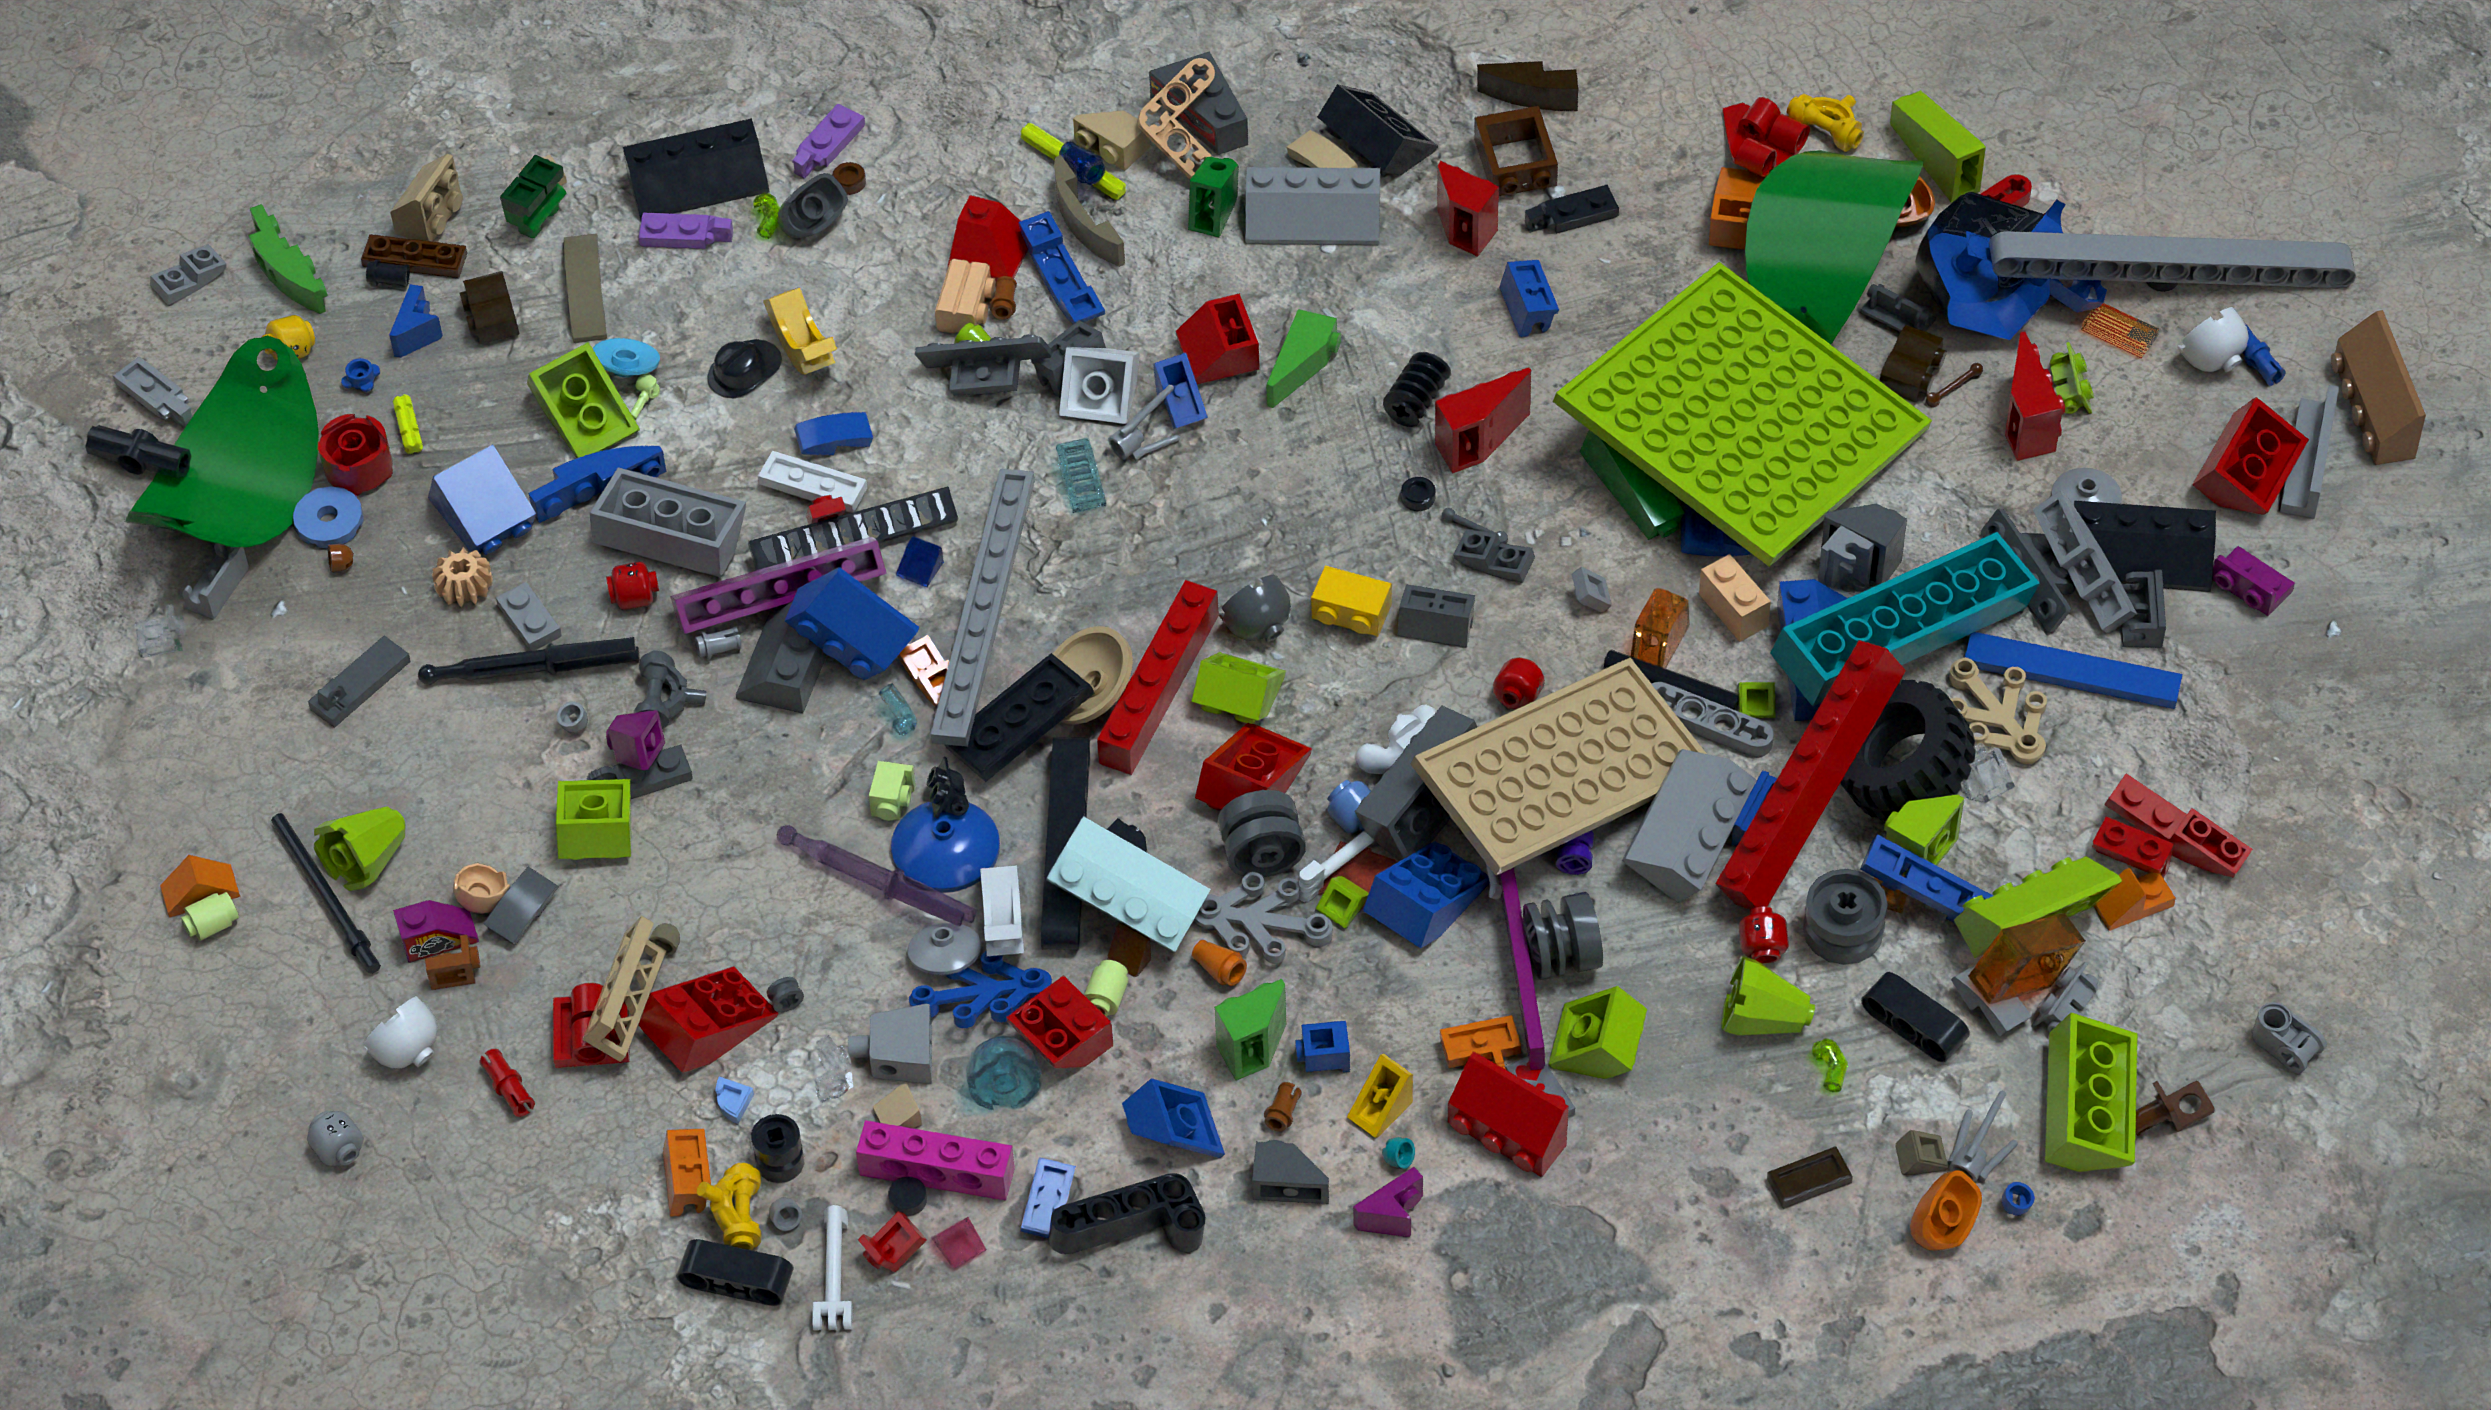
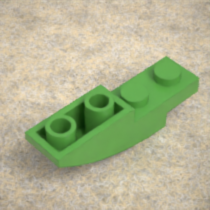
[248,204,328,314]

